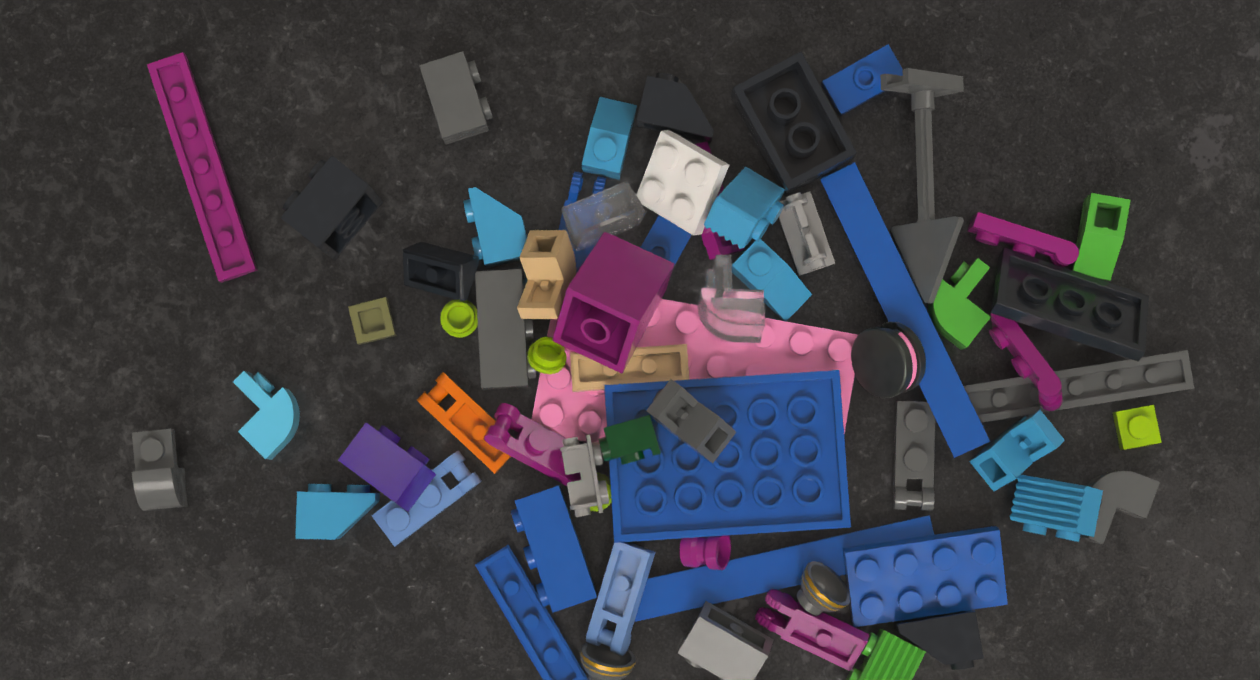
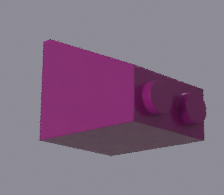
[552,231,675,374]

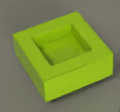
[1112,405,1162,450]

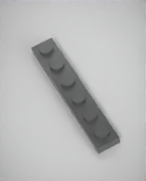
[964,350,1194,423]

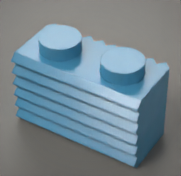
[704,166,785,249]
[1010,475,1103,542]

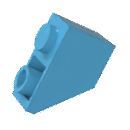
[463,187,527,268]
[295,484,380,540]

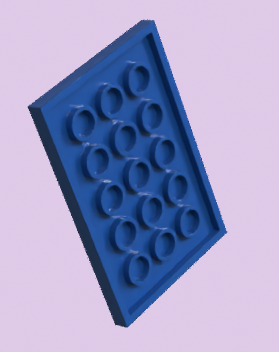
[604,370,851,543]

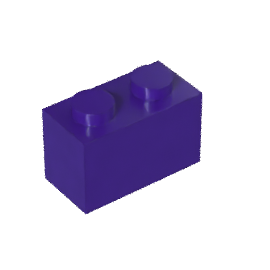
[338,423,436,512]

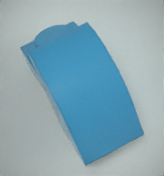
[969,410,1065,491]

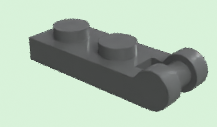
[893,401,935,511]

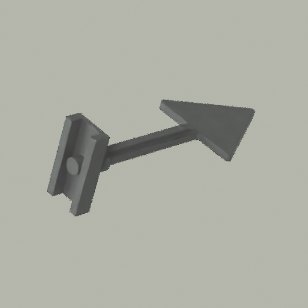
[880,68,964,303]

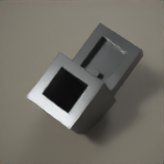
[647,379,736,464]
[132,428,188,511]
[1080,471,1160,544]

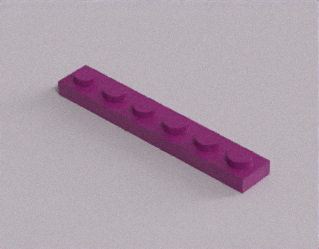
[147,52,258,283]

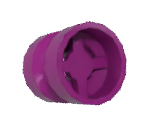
[680,535,731,571]

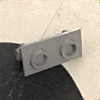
[778,191,835,276]
[560,434,609,517]

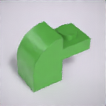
[928,258,991,350]

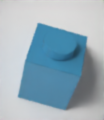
[582,97,637,180]
[730,239,812,322]

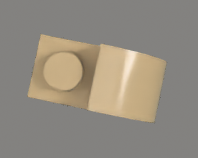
[517,230,576,319]

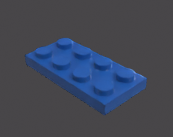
[842,526,1008,627]

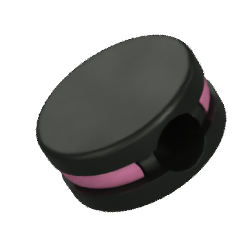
[851,322,926,398]

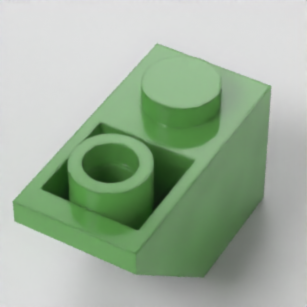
[1072,193,1131,281]

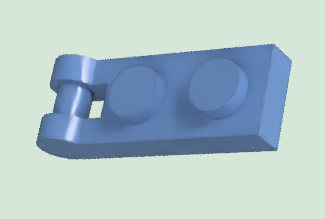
[371,450,482,547]
[586,542,656,656]

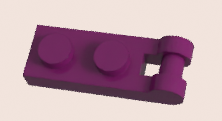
[967,212,1079,267]
[989,313,1063,411]
[484,403,581,486]

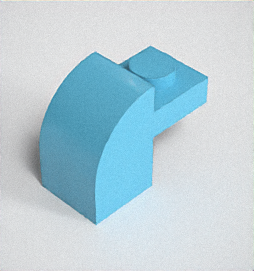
[233,371,300,460]

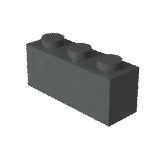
[475,269,536,390]

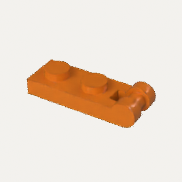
[417,372,514,474]

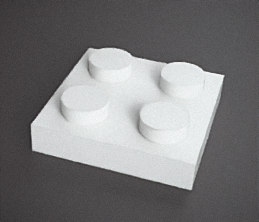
[635,130,729,236]

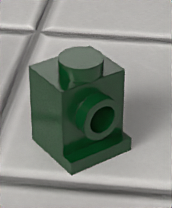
[598,415,661,465]

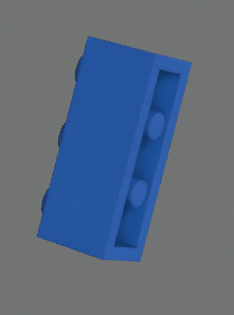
[511,485,598,613]

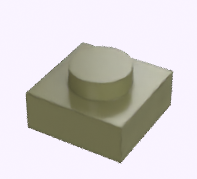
[348,297,397,345]

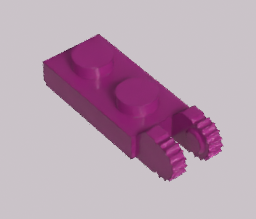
[755,589,869,671]

